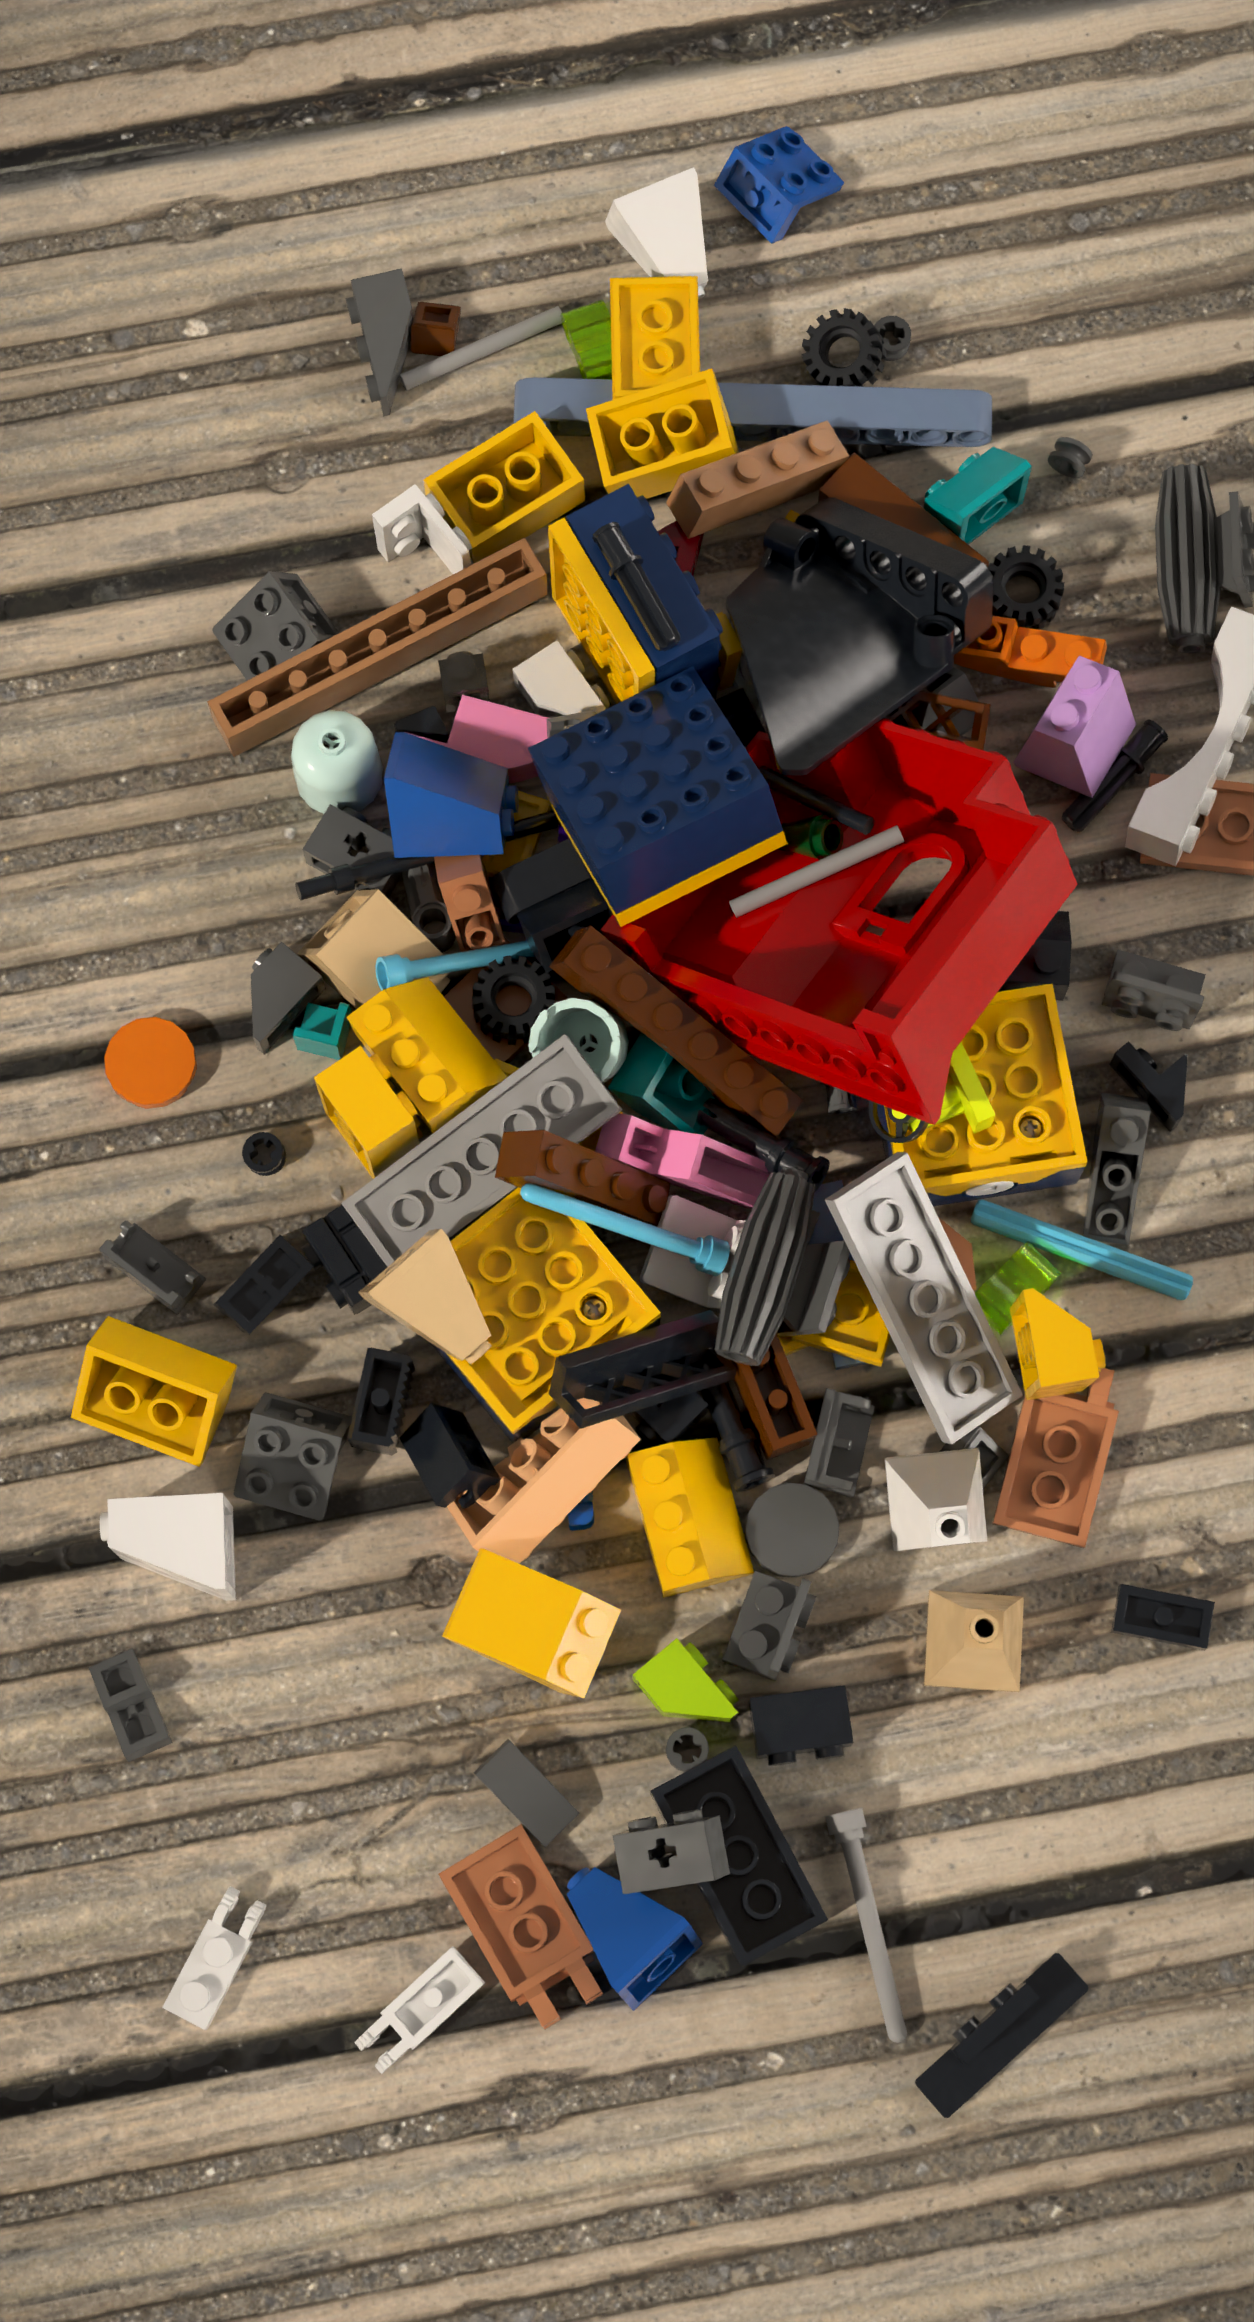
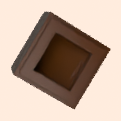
[411,302,461,356]

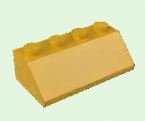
[1010,1288,1106,1401]

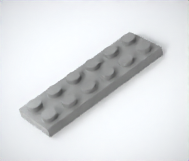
[341,1034,622,1267]
[825,1152,1023,1444]

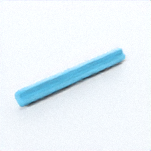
[971,1199,1193,1300]

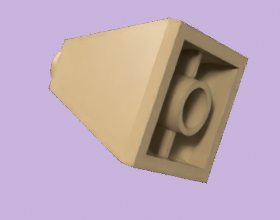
[358,1229,492,1364]
[924,1590,1024,1692]

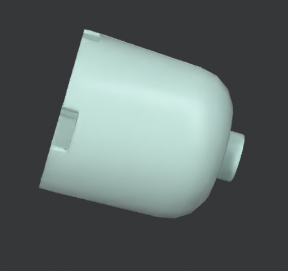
[291,710,383,814]
[528,998,629,1084]

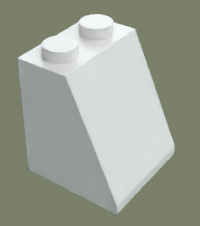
[100,1493,236,1601]

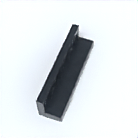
[549,1310,737,1429]

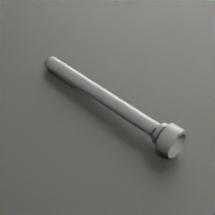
[825,1808,907,2043]

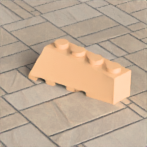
[447,1398,641,1564]

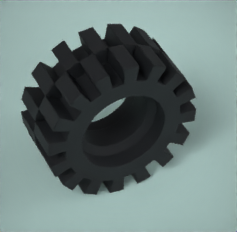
[802,308,886,387]
[988,545,1065,630]
[472,956,555,1045]

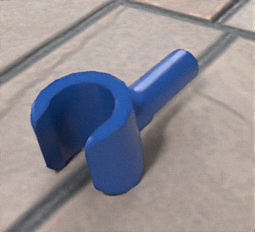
[568,1491,594,1531]

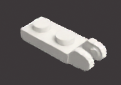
[162,1886,266,2030]
[354,1946,486,2074]

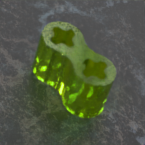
[560,299,612,380]
[975,1242,1062,1335]

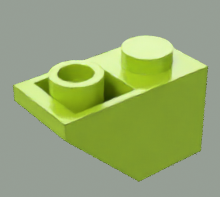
[633,1638,739,1723]

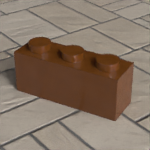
[730,1333,817,1461]

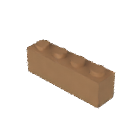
[666,420,849,539]

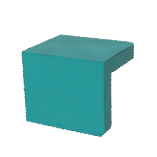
[293,1002,352,1060]

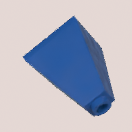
[567,1867,704,2011]

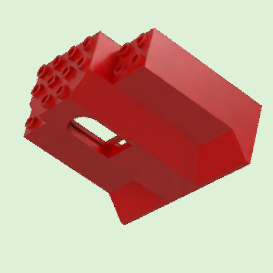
[601,718,1078,1125]

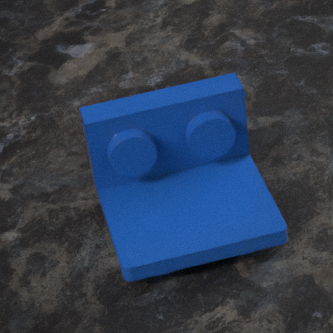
[714,126,844,244]

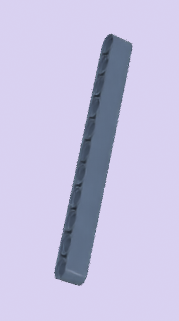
[513,377,992,447]

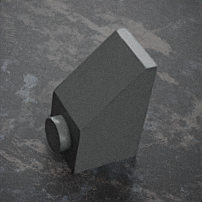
[250,941,326,1055]

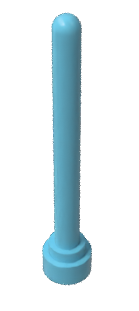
[375,940,535,991]
[520,1183,730,1276]

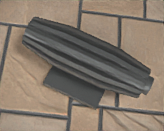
[1155,464,1254,653]
[715,1167,850,1366]

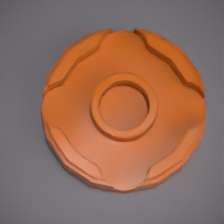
[104,1017,197,1109]

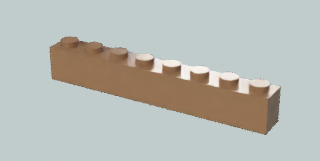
[207,538,548,757]

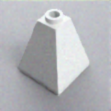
[605,167,708,300]
[885,1448,987,1551]

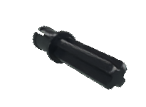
[592,522,681,652]
[1062,719,1168,832]

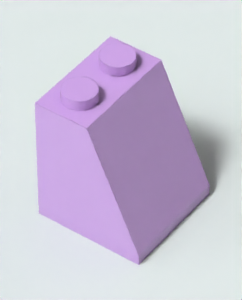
[1014,656,1136,798]

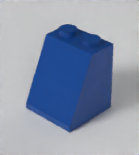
[384,732,519,858]

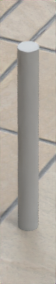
[399,306,565,391]
[729,825,905,918]

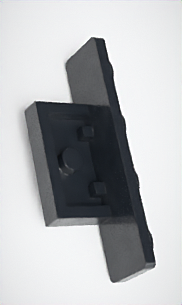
[915,1953,1088,2118]

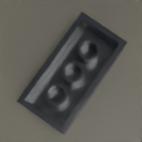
[650,1745,828,1968]

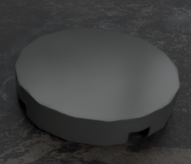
[745,1482,840,1577]

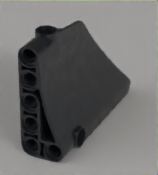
[726,497,993,776]

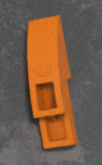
[954,616,1107,688]

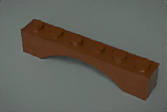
[549,926,804,1137]

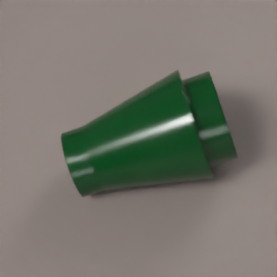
[778,814,843,860]

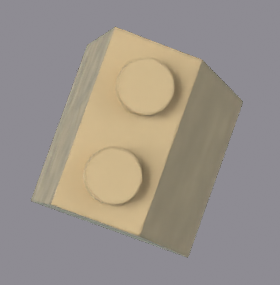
[297,889,450,1009]

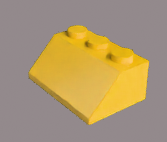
[586,368,739,499]
[346,977,507,1133]
[71,1316,237,1467]
[627,1437,754,1598]

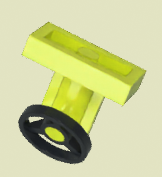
[869,1042,995,1143]

